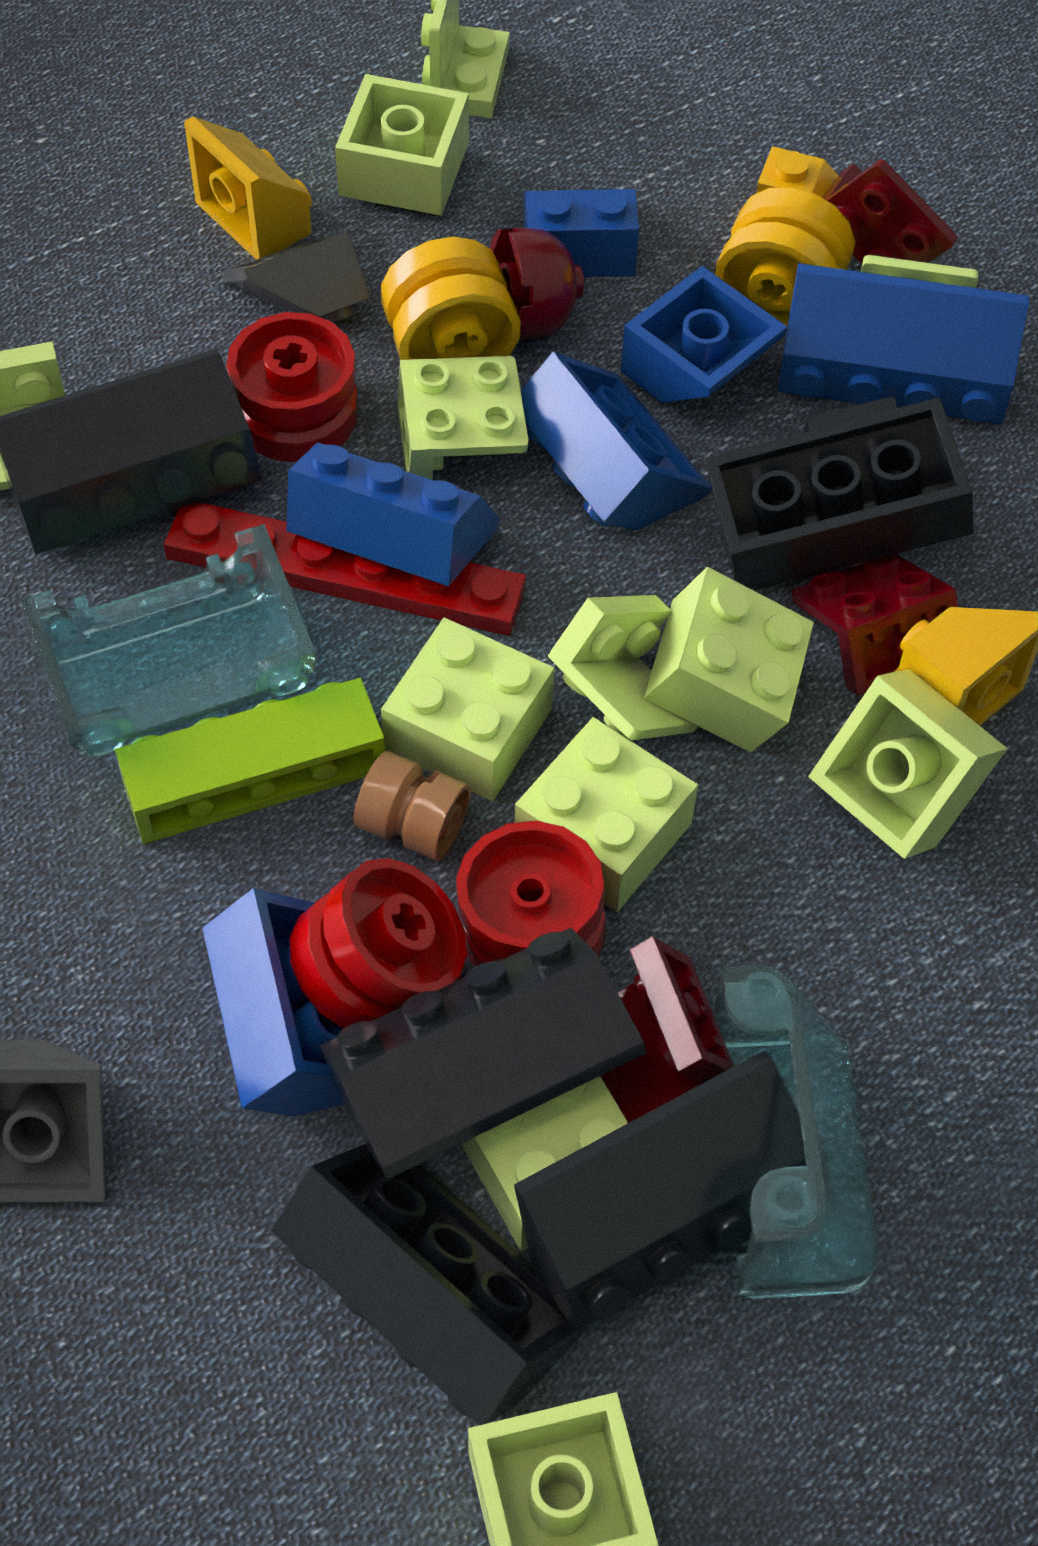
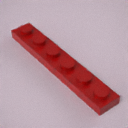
[164,502,526,636]

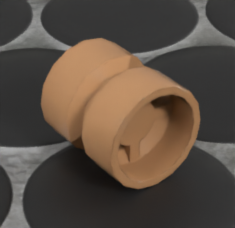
[353,751,471,862]

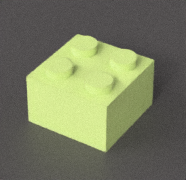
[335,74,469,216]
[644,567,814,753]
[381,617,554,801]
[808,669,1008,859]
[514,717,698,912]
[461,1076,628,1251]
[468,1392,658,1546]

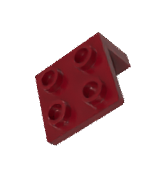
[822,159,958,264]
[791,554,958,696]
[600,936,734,1123]

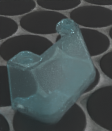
[20,524,316,756]
[713,965,878,1300]

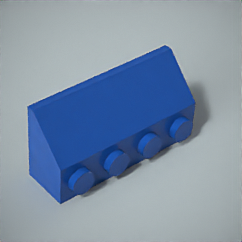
[777,263,1029,424]

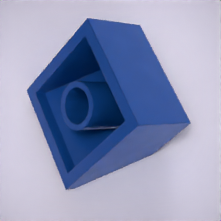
[522,189,639,277]
[620,266,787,403]

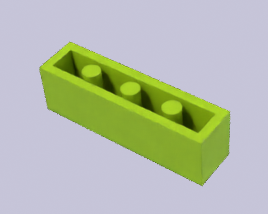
[115,677,385,844]

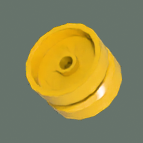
[715,187,855,326]
[381,237,521,360]

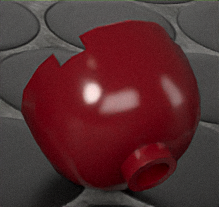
[490,228,584,342]

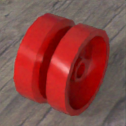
[226,312,359,462]
[456,820,606,967]
[290,858,467,1029]

